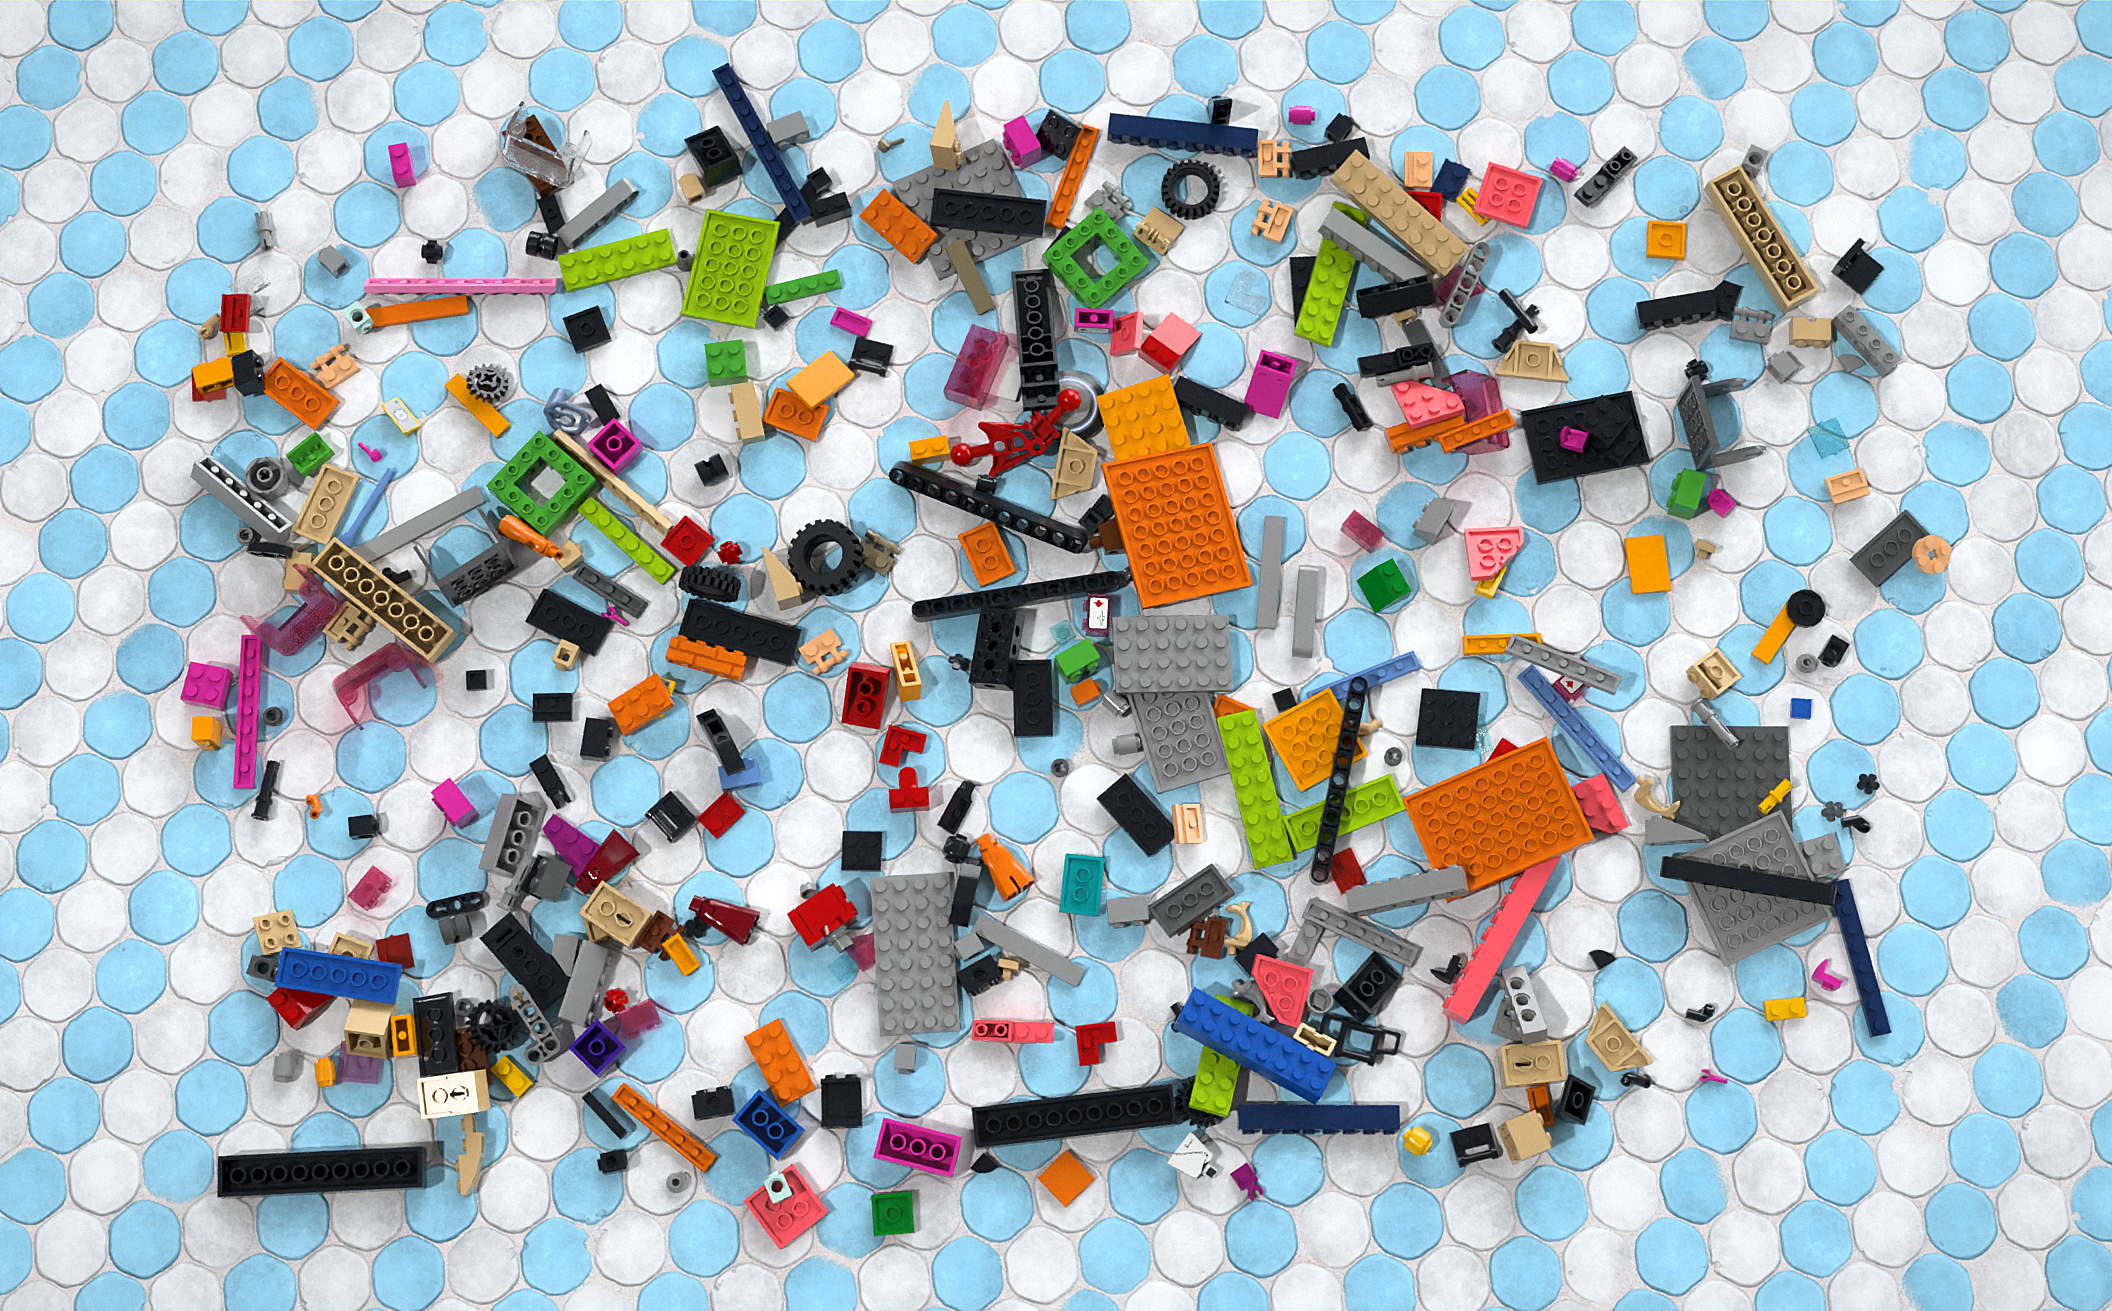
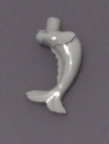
[1231,980,1275,1025]

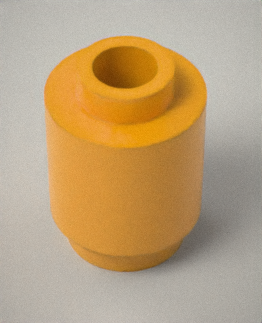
[314,1057,336,1087]

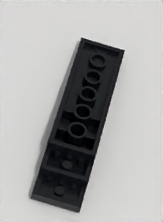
[1011,268,1060,412]

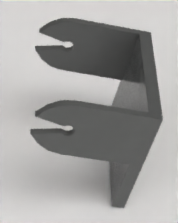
[1676,375,1766,472]
[413,506,519,608]

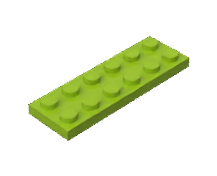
[558,228,677,293]
[1282,774,1406,854]
[1188,994,1254,1118]

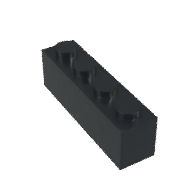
[1291,137,1370,180]
[1356,274,1436,319]
[1635,290,1716,331]
[1173,376,1249,432]

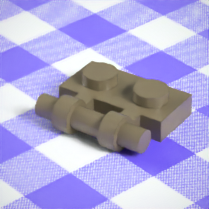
[860,530,902,577]

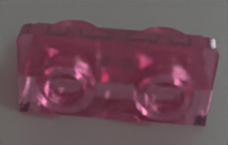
[348,865,393,911]

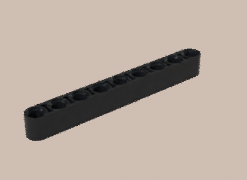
[1660,856,1837,906]

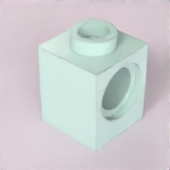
[342,301,374,335]
[763,1172,793,1205]

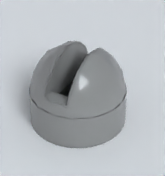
[800,882,816,899]

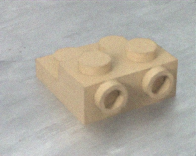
[1685,647,1742,702]
[327,932,374,960]

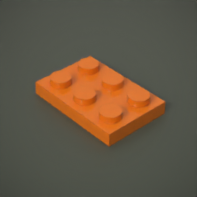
[762,387,830,443]
[958,521,1016,588]
[607,673,675,737]

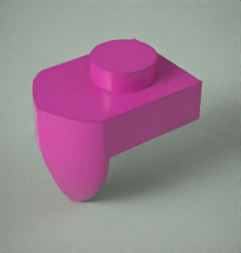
[1560,426,1589,453]
[1707,488,1736,519]
[1811,959,1842,992]

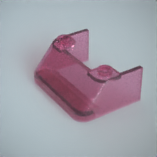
[1441,369,1510,455]
[240,563,340,656]
[332,642,427,730]

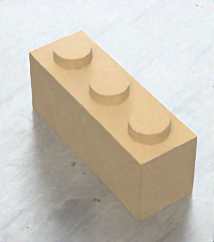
[728,381,766,445]

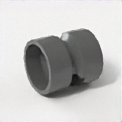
[438,912,473,945]

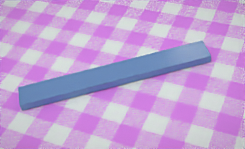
[1517,664,1636,793]

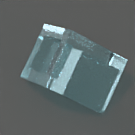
[828,952,860,984]

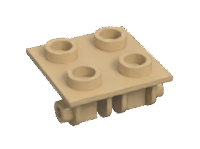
[1132,206,1184,256]
[253,909,302,957]

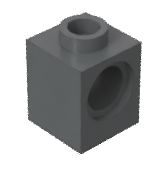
[246,954,279,983]

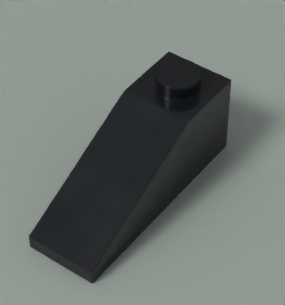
[1207,96,1232,125]

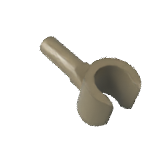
[877,138,904,153]

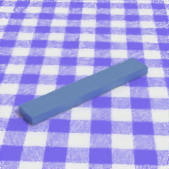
[1306,650,1421,702]

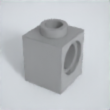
[1741,144,1768,177]
[317,245,350,279]
[1765,350,1799,384]
[953,931,985,963]
[894,1044,917,1074]

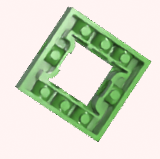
[1041,207,1149,309]
[486,430,598,539]

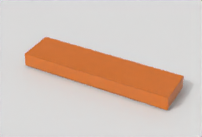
[1437,408,1516,455]

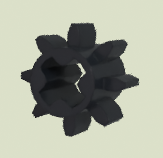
[421,240,443,264]
[1684,359,1709,382]

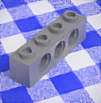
[1831,304,1902,378]
[1498,965,1547,1045]

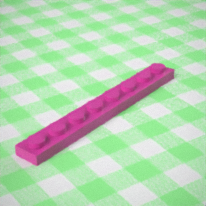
[233,635,263,789]

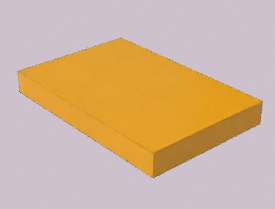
[786,350,855,410]
[1624,534,1671,595]

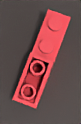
[972,1020,1054,1044]

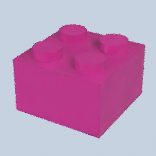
[1002,115,1041,170]
[587,418,644,476]
[180,661,234,712]
[431,777,480,829]

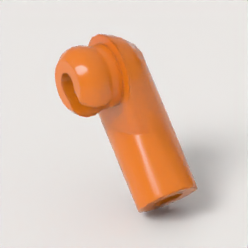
[306,794,322,819]

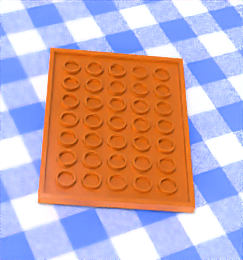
[1101,442,1253,610]
[1401,736,1595,903]

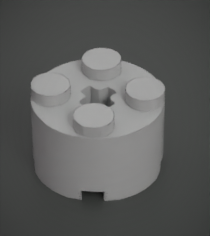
[245,456,290,501]

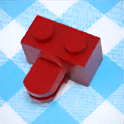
[889,767,930,813]

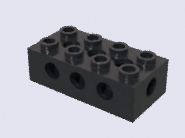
[968,607,1025,691]

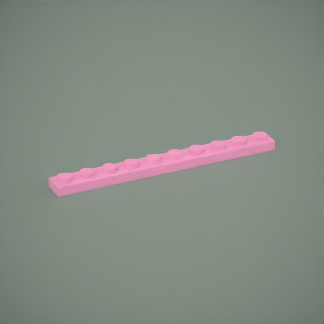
[364,278,557,295]

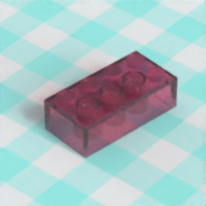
[943,324,1009,411]

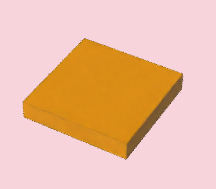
[1646,220,1686,261]

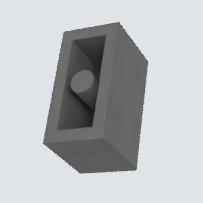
[529,856,572,903]

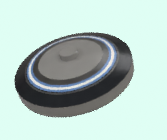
[1031,370,1104,444]

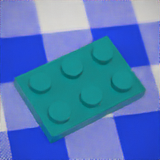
[1059,853,1105,917]

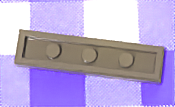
[945,239,996,315]

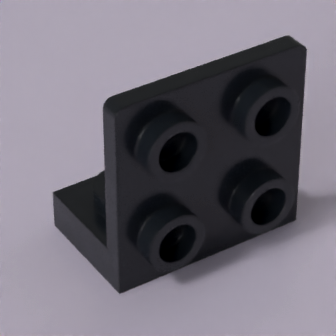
[1831,238,1884,295]

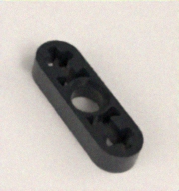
[246,542,294,559]
[426,892,484,920]
[581,1091,628,1140]

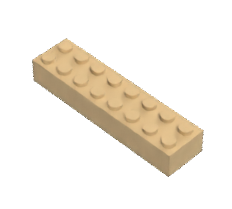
[1330,149,1470,280]
[1704,165,1820,314]
[309,537,457,665]

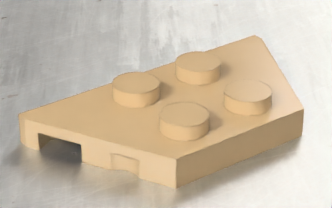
[1495,340,1569,383]
[1050,427,1098,500]
[1584,1002,1653,1073]

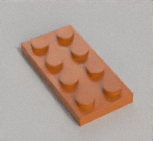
[859,188,939,264]
[262,357,340,432]
[744,1018,816,1108]

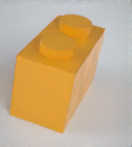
[192,357,235,395]
[909,435,950,466]
[191,716,222,751]
[390,1014,418,1059]

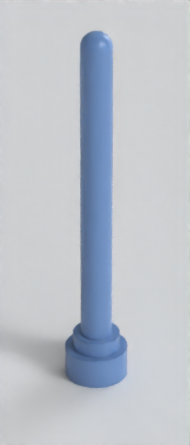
[338,468,394,549]

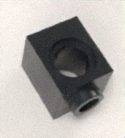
[1324,113,1354,143]
[1817,634,1850,668]
[348,814,379,840]
[597,1149,629,1175]

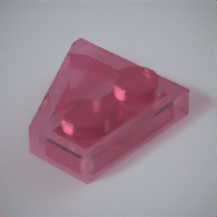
[1435,265,1485,304]
[845,932,875,972]

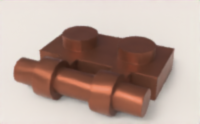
[636,910,686,961]
[1186,916,1227,960]

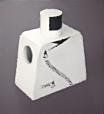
[1167,1132,1218,1180]

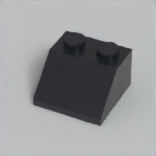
[1554,1074,1596,1126]

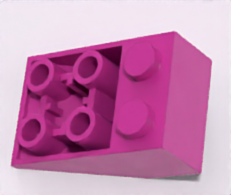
[1243,349,1298,420]

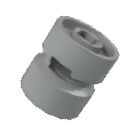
[1305,987,1333,1017]

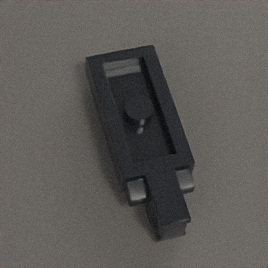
[1332,383,1373,432]
[937,780,976,835]

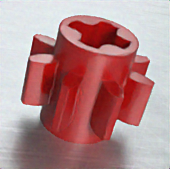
[717,541,743,565]
[603,988,628,1014]

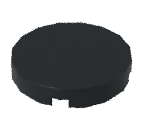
[1786,589,1826,628]

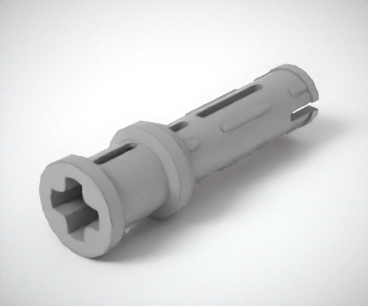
[1376,361,1435,388]
[1690,698,1739,750]
[497,852,536,913]

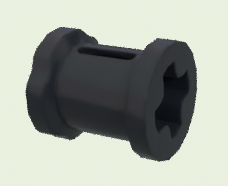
[976,474,998,494]

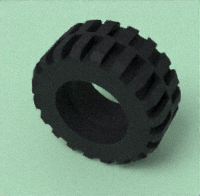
[787,519,865,596]

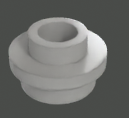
[237,527,257,546]
[1796,654,1816,673]
[666,1173,687,1193]

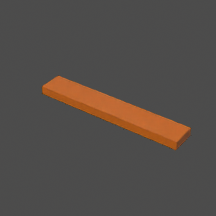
[1045,124,1100,230]
[355,295,469,329]
[611,1082,718,1173]

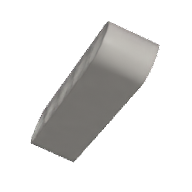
[557,177,640,249]
[1438,242,1491,329]
[1292,565,1319,658]

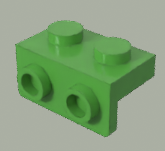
[286,432,335,478]

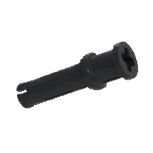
[1492,304,1540,353]
[251,760,280,821]

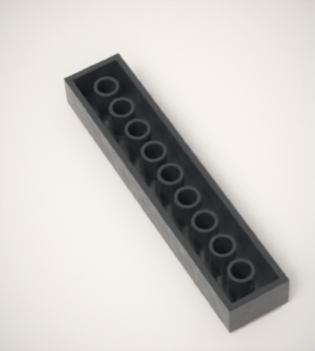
[971,1084,1177,1150]
[217,1146,427,1199]

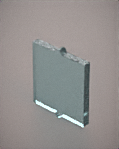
[1807,417,1850,459]

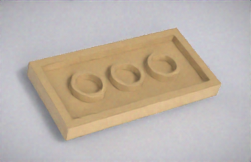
[292,463,361,546]

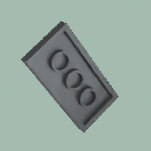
[1849,509,1930,587]
[1147,863,1235,938]

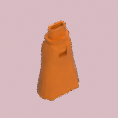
[498,514,563,560]
[976,833,1036,903]

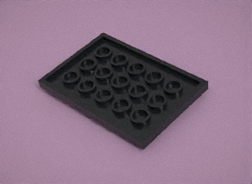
[1520,390,1650,485]

